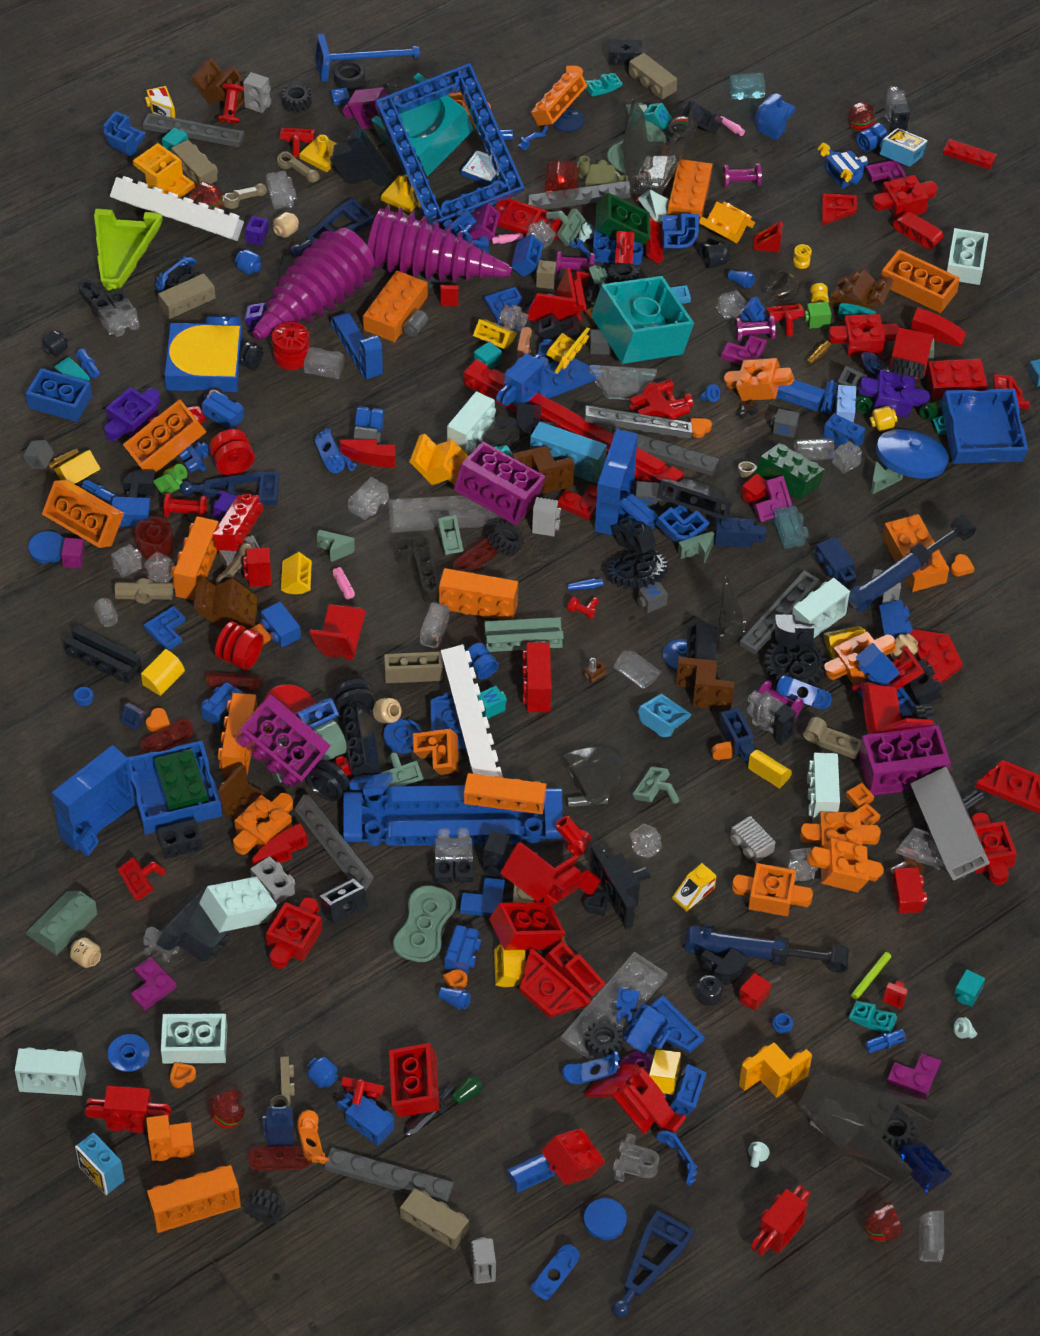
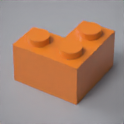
[413,729,459,775]
[146,1115,195,1161]

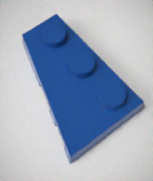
[650,996,705,1053]

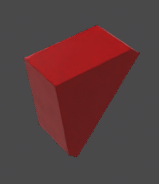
[753,221,783,252]
[441,284,459,306]

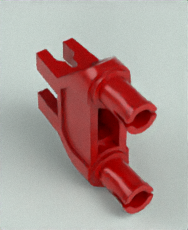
[629,378,691,420]

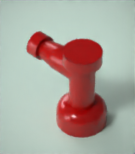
[665,390,693,408]
[567,597,599,620]

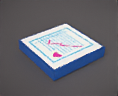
[461,150,497,186]

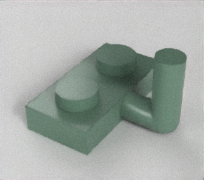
[546,209,586,246]
[589,265,608,288]
[380,753,423,789]
[633,767,679,804]

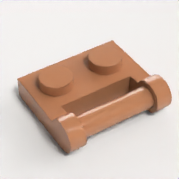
[517,327,532,360]

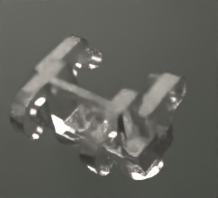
[144,927,179,962]

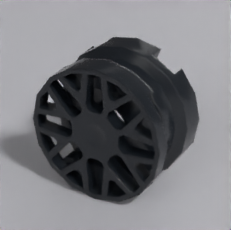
[239,342,263,370]

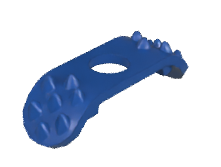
[155,256,197,292]
[315,428,345,473]
[777,675,832,710]
[562,1051,620,1084]
[656,1131,697,1186]
[530,1244,580,1300]

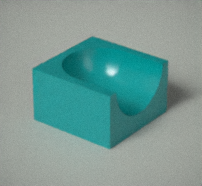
[372,73,474,177]
[591,276,694,364]

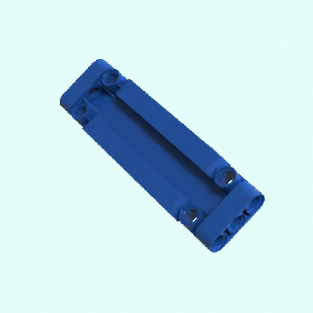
[344,785,563,846]

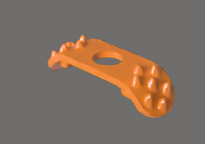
[297,1110,329,1164]

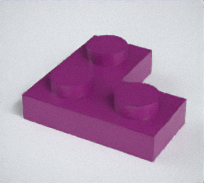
[865,160,907,182]
[721,335,767,365]
[754,476,794,522]
[131,957,177,1011]
[887,1053,941,1098]

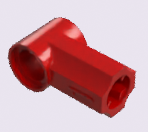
[555,816,591,856]

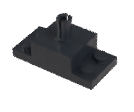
[590,843,651,929]

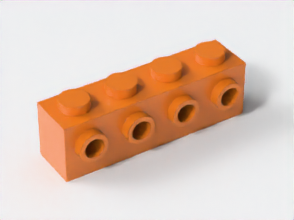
[531,72,587,126]
[464,773,547,814]

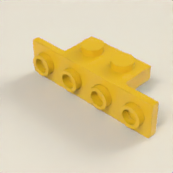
[546,327,590,374]

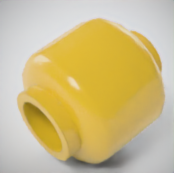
[870,406,898,432]

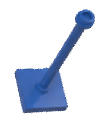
[315,34,420,82]

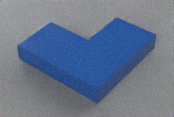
[484,287,523,324]
[143,606,186,650]
[349,773,393,796]
[460,878,505,917]

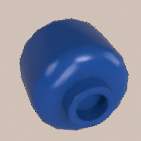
[235,249,262,275]
[307,1057,338,1088]

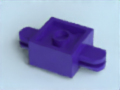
[858,370,930,418]
[104,387,160,441]

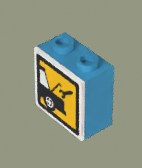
[880,128,928,167]
[75,1132,125,1195]

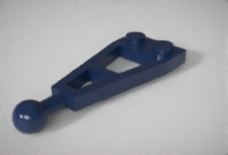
[290,198,375,258]
[179,472,280,505]
[612,1210,695,1318]

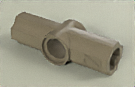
[115,578,173,604]

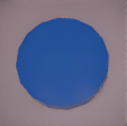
[206,316,241,325]
[28,531,64,564]
[383,718,422,754]
[583,1198,627,1241]

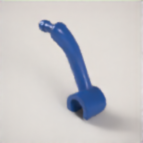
[517,125,548,150]
[570,238,601,263]
[325,446,357,471]

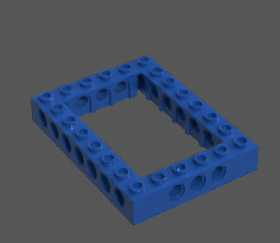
[375,63,524,226]

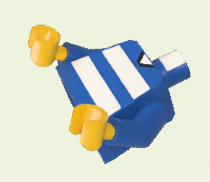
[818,143,868,189]

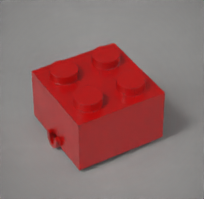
[541,1128,605,1186]

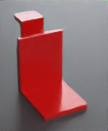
[525,268,591,322]
[310,604,366,661]
[852,682,934,734]
[501,842,601,907]
[584,1064,686,1134]

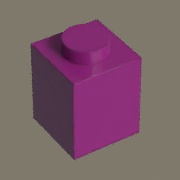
[61,538,85,568]

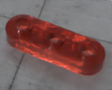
[453,539,498,573]
[205,673,263,690]
[140,719,194,754]
[248,1146,312,1170]

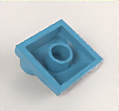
[638,693,692,737]

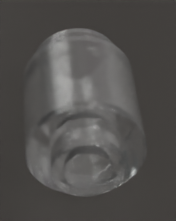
[94,598,118,627]

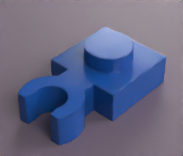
[744,297,768,322]
[616,988,640,1025]

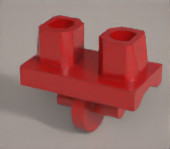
[615,231,635,264]

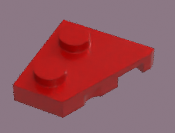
[822,194,857,225]
[993,374,1030,409]
[886,646,925,690]

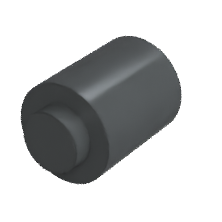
[403,309,428,336]
[354,426,381,443]

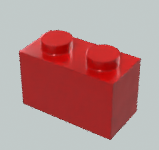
[243,547,272,587]
[892,867,927,914]

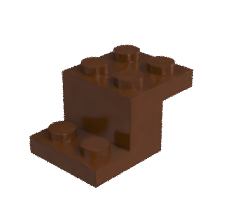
[190,57,245,113]
[829,268,894,310]
[512,446,574,494]
[193,577,258,629]
[676,657,735,711]

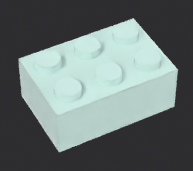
[947,228,988,285]
[447,391,496,456]
[792,578,850,638]
[807,753,840,824]
[199,877,277,933]
[161,1014,227,1063]
[15,1048,86,1096]

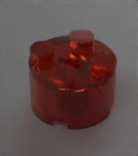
[544,160,579,192]
[135,517,174,561]

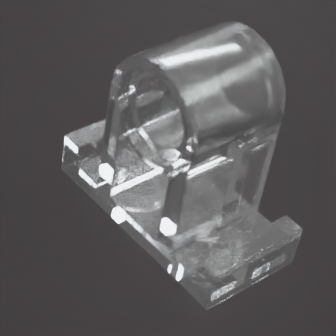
[613,1133,659,1182]

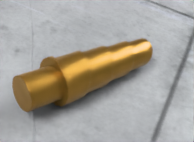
[806,341,831,365]
[48,448,79,470]

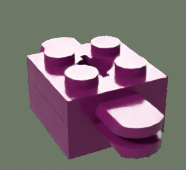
[343,87,388,129]

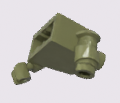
[578,156,628,187]

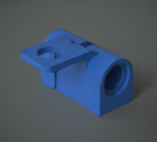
[623,1004,671,1053]
[664,1064,706,1115]

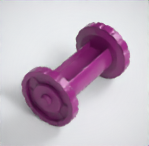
[722,163,762,187]
[555,251,596,277]
[734,316,776,341]
[755,681,804,719]

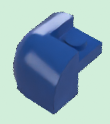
[755,94,796,141]
[104,111,145,156]
[661,214,699,250]
[655,505,710,543]

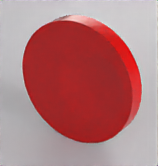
[264,685,316,729]

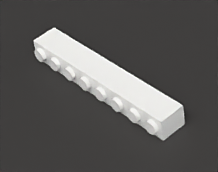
[110,176,244,241]
[441,645,503,778]

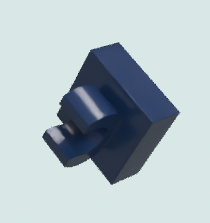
[120,703,146,730]

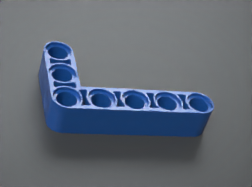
[593,225,643,265]
[331,312,383,380]

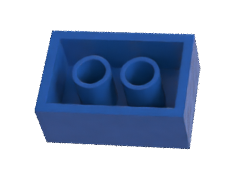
[26,368,92,422]

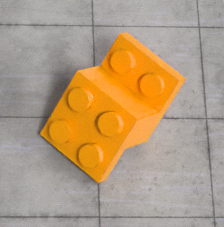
[133,143,195,199]
[699,201,755,243]
[410,434,469,486]
[739,1043,812,1098]

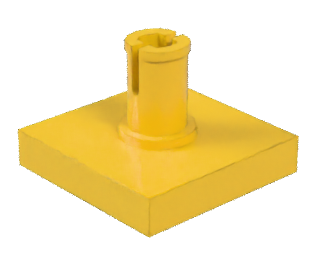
[299,135,337,172]
[381,175,417,213]

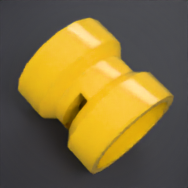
[793,244,812,269]
[810,283,829,303]

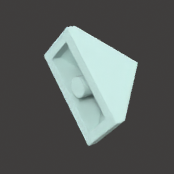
[638,190,669,224]

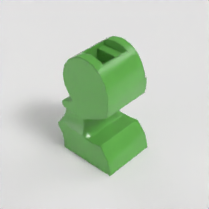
[153,464,187,496]

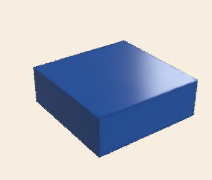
[331,88,350,105]
[75,827,99,856]

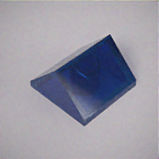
[899,1143,952,1193]

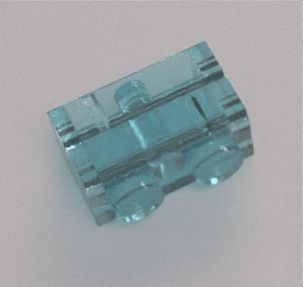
[729,73,765,99]
[774,506,808,549]

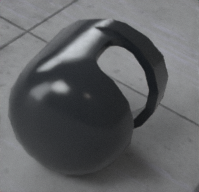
[699,241,730,268]

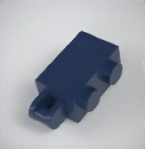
[715,518,767,548]
[814,537,856,586]
[719,707,754,761]
[263,1106,294,1147]

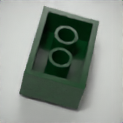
[596,193,650,246]
[755,443,825,500]
[154,749,208,812]

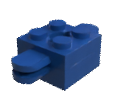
[496,353,548,407]

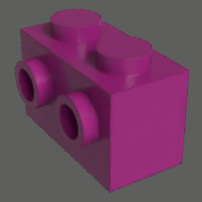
[468,203,500,242]

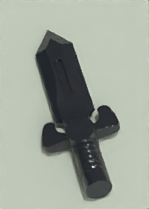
[405,1084,455,1135]

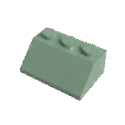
[26,891,97,956]

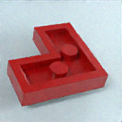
[558,485,597,520]

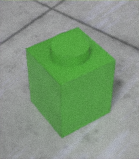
[804,302,832,329]

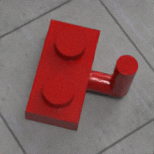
[280,128,315,157]
[766,304,804,336]
[117,857,166,901]
[341,1077,386,1105]

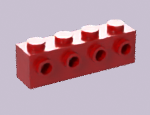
[213,494,263,551]

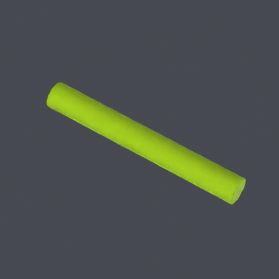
[851,952,891,1000]

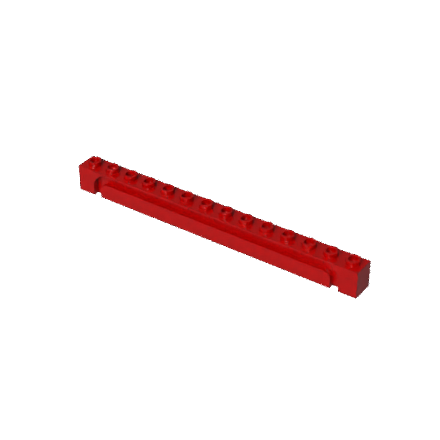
[464,359,684,493]

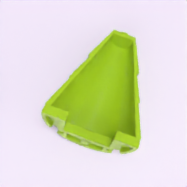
[94,209,163,292]

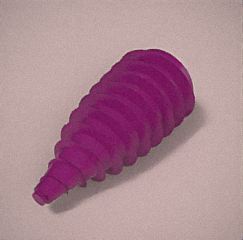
[367,204,512,282]
[252,228,375,340]

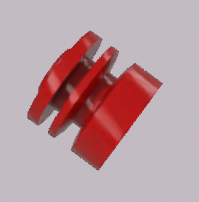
[272,322,310,370]
[215,621,264,670]

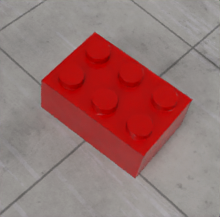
[926,359,987,402]
[522,643,551,712]
[489,902,565,950]
[389,1043,440,1118]

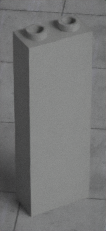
[910,767,990,881]

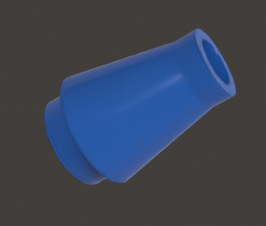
[728,270,755,288]
[438,987,471,1010]

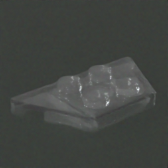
[588,365,657,400]
[896,827,967,878]

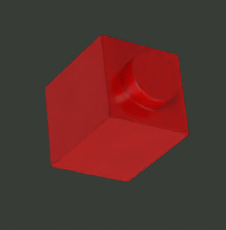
[741,474,769,506]
[738,973,771,1011]

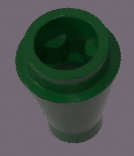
[855,390,873,413]
[919,399,942,420]
[451,1075,483,1105]

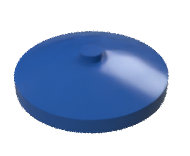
[876,429,948,479]

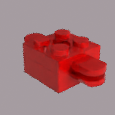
[873,175,937,220]
[829,314,899,356]
[971,813,1017,885]
[266,898,322,968]
[85,1086,171,1133]
[751,1185,811,1256]

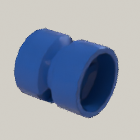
[856,123,888,153]
[355,406,384,432]
[467,643,499,679]

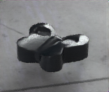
[738,400,758,419]

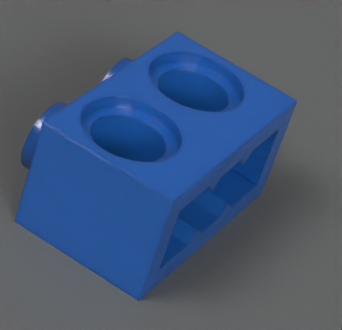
[823,413,865,454]

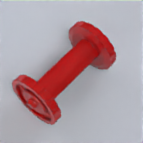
[218,83,244,124]
[164,493,207,518]

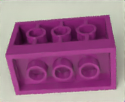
[454,442,546,526]
[234,694,331,787]
[858,725,951,796]

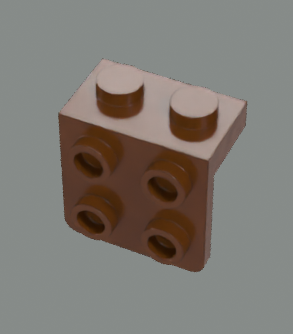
[218,765,265,821]

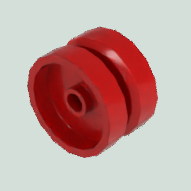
[209,429,255,475]

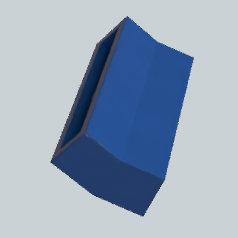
[776,380,825,411]

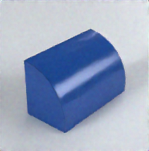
[505,1154,555,1193]

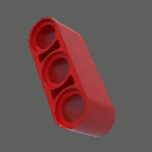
[893,211,944,249]

